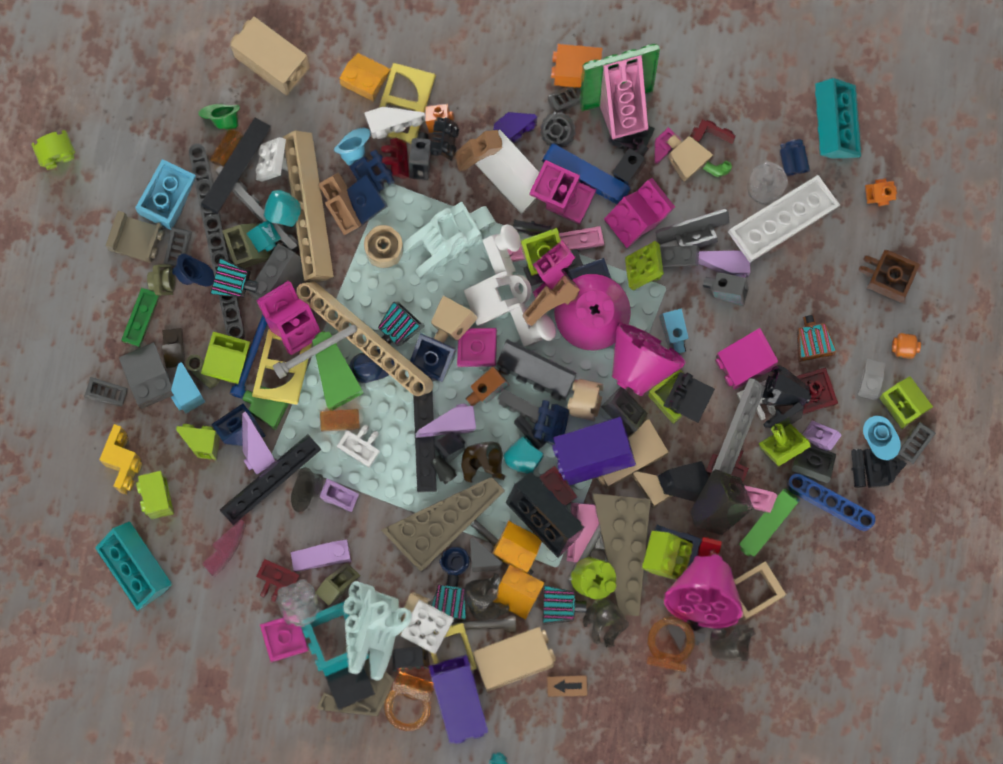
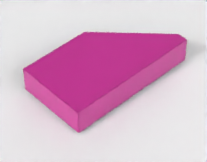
[655,127,681,165]

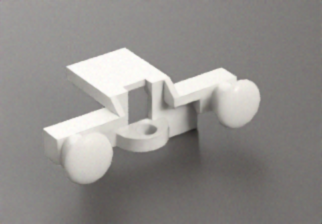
[464,225,556,347]

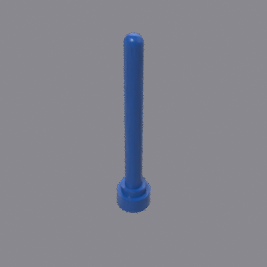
[229,314,267,399]

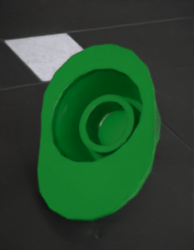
[198,104,240,129]

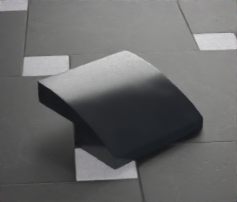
[325,665,375,710]

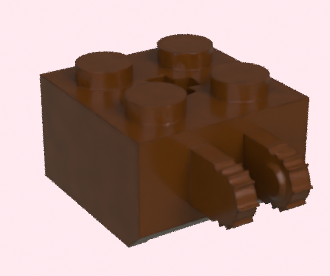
[858,250,920,303]

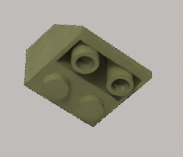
[223,223,271,268]

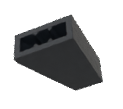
[657,461,716,504]

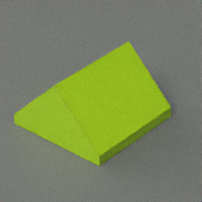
[521,228,561,275]

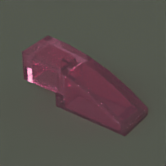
[202,519,246,578]

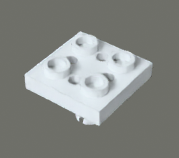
[256,137,288,182]
[400,600,454,654]

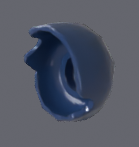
[439,547,470,576]

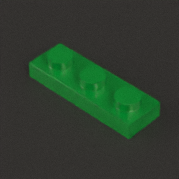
[121,287,160,348]

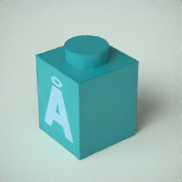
[247,220,281,253]

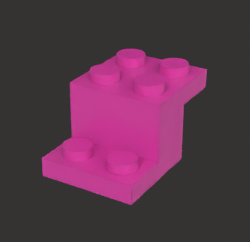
[529,160,596,225]
[604,178,675,248]
[532,240,575,298]
[256,281,321,355]

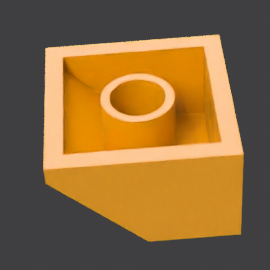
[339,53,391,102]
[492,521,542,573]
[492,565,545,620]

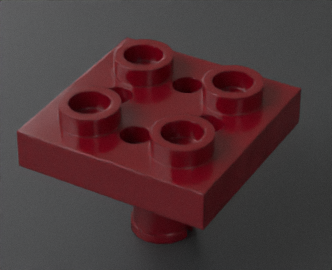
[796,367,838,415]

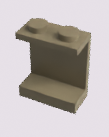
[105,211,165,263]

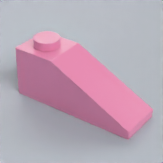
[566,503,599,562]

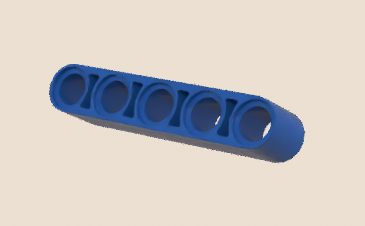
[542,144,631,204]
[787,473,875,531]

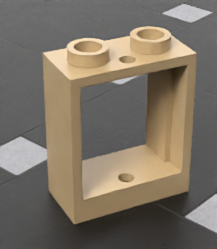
[735,561,786,621]

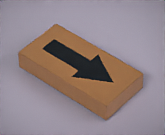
[547,676,587,697]

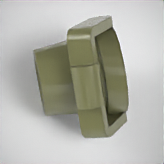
[147,264,176,295]

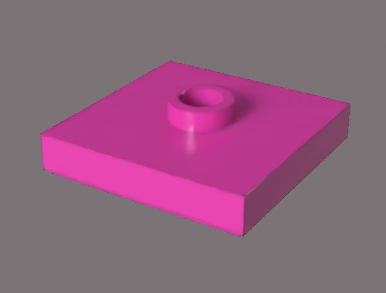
[457,328,497,367]
[260,613,309,663]

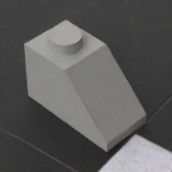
[857,359,885,400]

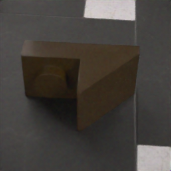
[162,328,185,368]

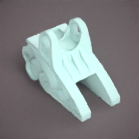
[403,202,496,278]
[343,581,412,680]

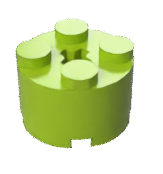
[31,130,75,170]
[571,557,616,599]

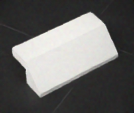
[475,130,539,214]

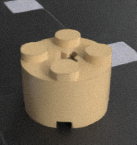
[364,225,403,268]
[568,379,603,421]

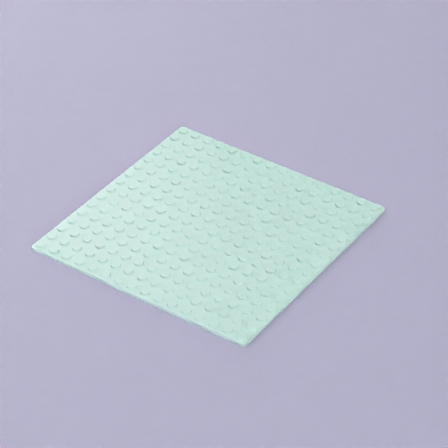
[272,182,666,568]

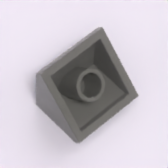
[601,387,648,434]
[470,537,502,572]

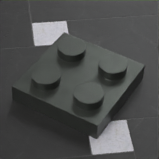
[792,445,836,483]

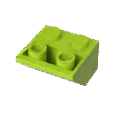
[201,332,250,384]
[879,376,933,429]
[176,424,220,460]
[642,531,693,580]

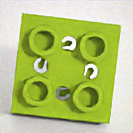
[625,241,664,291]
[758,424,811,466]

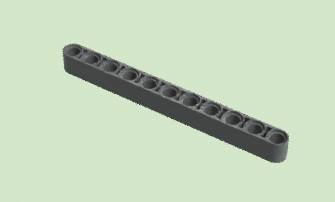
[189,144,245,340]

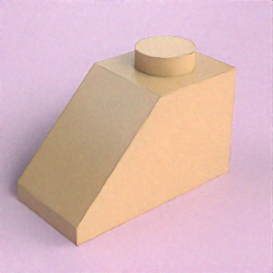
[632,471,672,509]

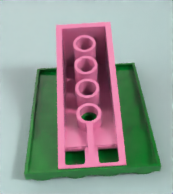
[580,44,660,140]

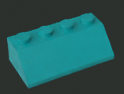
[815,78,861,159]
[95,521,173,611]

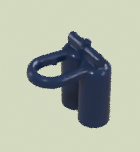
[780,139,810,176]

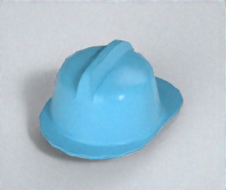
[334,128,371,165]
[863,416,901,460]

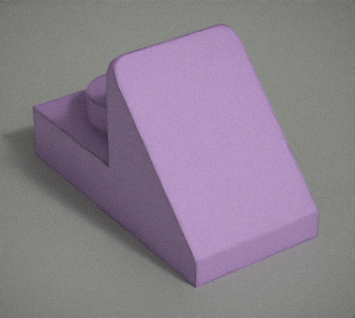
[802,421,842,451]
[320,479,359,512]

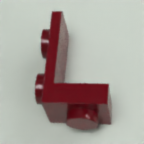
[690,119,736,144]

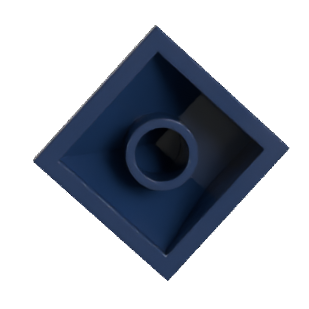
[211,403,266,446]

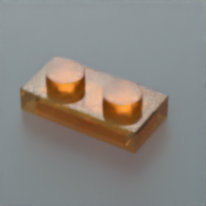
[209,129,243,167]
[320,409,360,432]

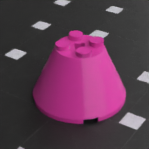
[554,274,631,351]
[612,323,686,396]
[664,555,743,628]

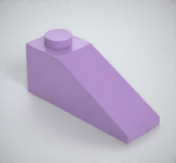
[698,251,750,278]
[416,404,476,438]
[242,412,276,474]
[291,539,352,572]

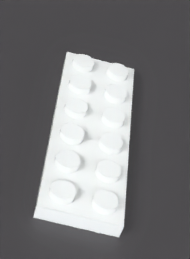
[728,175,840,263]

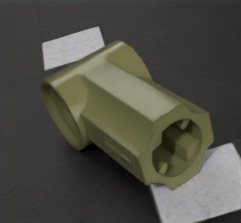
[186,354,221,390]

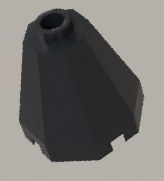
[762,365,812,406]

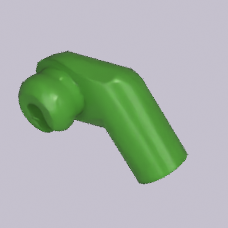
[703,161,732,177]

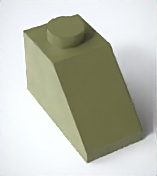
[315,562,361,606]

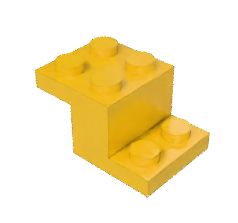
[99,424,142,495]

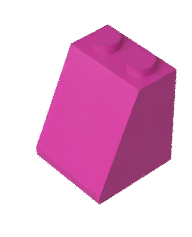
[715,328,778,390]

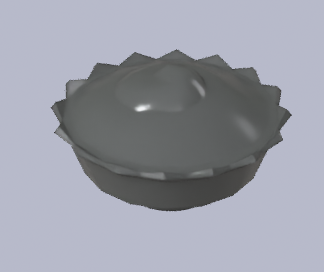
[540,112,576,148]

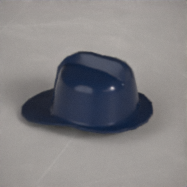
[172,254,215,287]
[349,349,394,383]

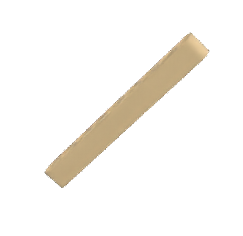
[297,281,433,396]

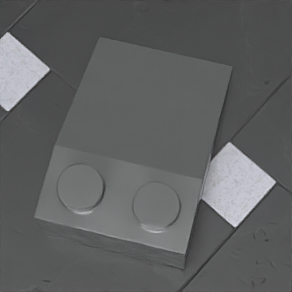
[119,342,174,409]

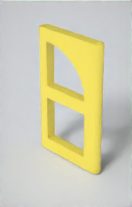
[379,63,436,144]
[252,329,312,405]

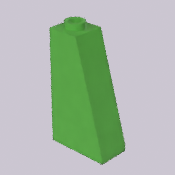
[312,331,364,412]
[739,488,800,557]

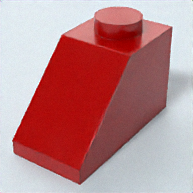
[697,537,722,557]

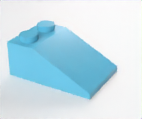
[135,159,196,230]

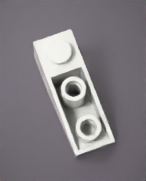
[365,107,425,139]

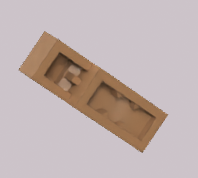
[455,130,503,171]
[318,172,361,235]
[522,275,580,326]

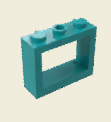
[301,601,369,676]

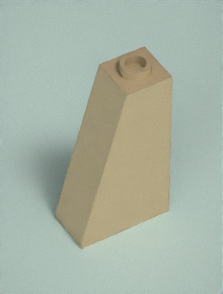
[597,419,668,489]

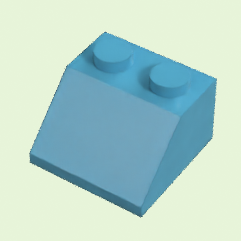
[171,362,205,413]

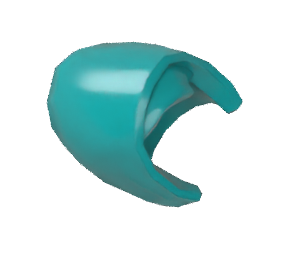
[264,190,301,227]
[503,437,544,475]

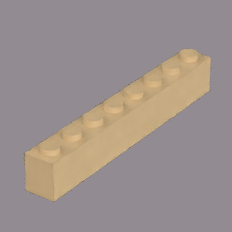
[283,130,334,282]

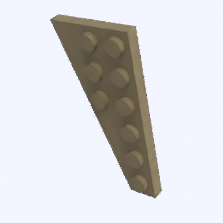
[381,477,505,572]
[592,493,651,616]

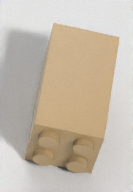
[230,17,310,96]
[473,627,556,692]

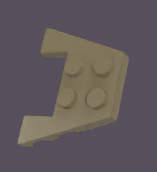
[317,645,395,716]

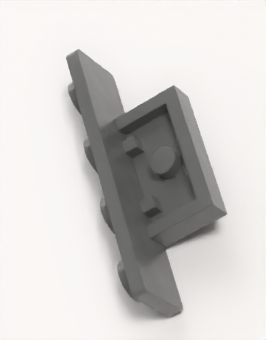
[655,209,730,248]

